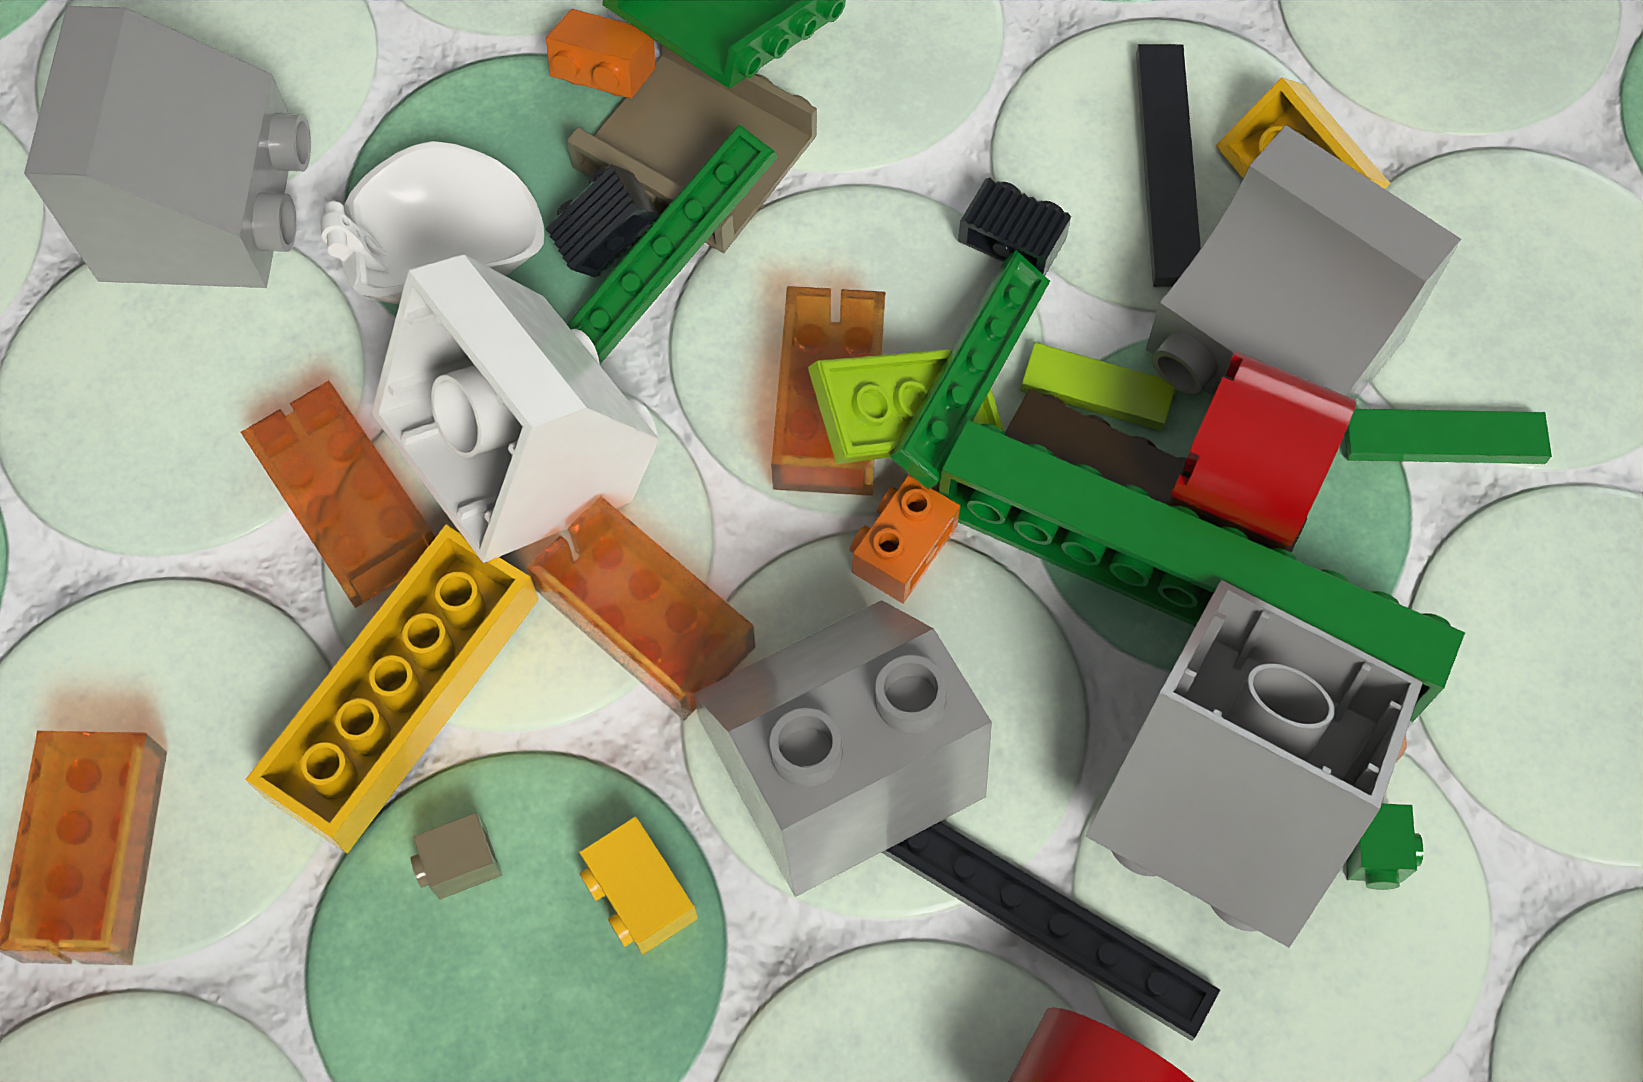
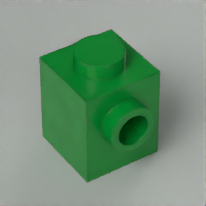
[1346,803,1424,890]

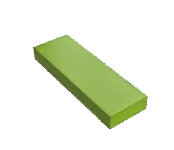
[1020,342,1175,431]

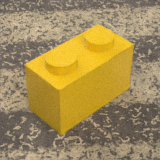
[579,816,698,955]

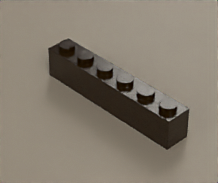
[1005,389,1308,553]

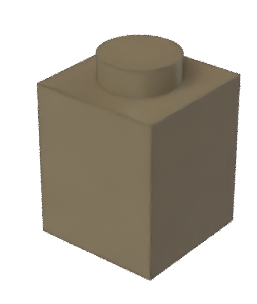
[410,813,502,899]

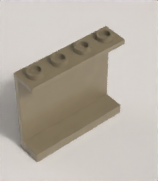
[567,44,817,253]

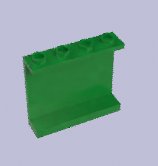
[602,0,846,89]

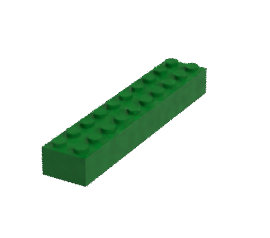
[939,420,1465,722]

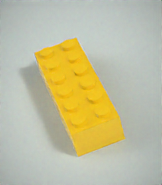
[245,525,539,854]

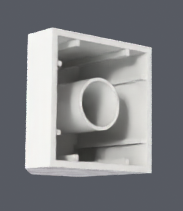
[371,254,659,563]

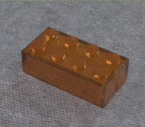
[771,286,886,496]
[240,380,435,608]
[527,496,756,721]
[0,731,167,965]

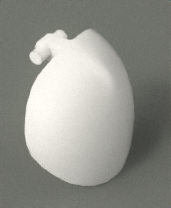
[320,141,544,304]

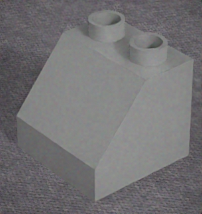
[24,6,311,288]
[1085,580,1423,948]
[692,600,992,897]

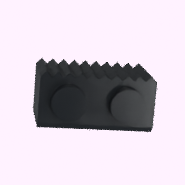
[545,164,660,278]
[958,177,1071,276]

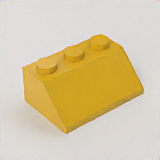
[1215,77,1391,189]

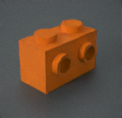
[546,9,656,99]
[849,475,960,604]

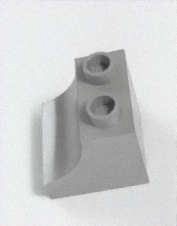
[1146,125,1461,400]

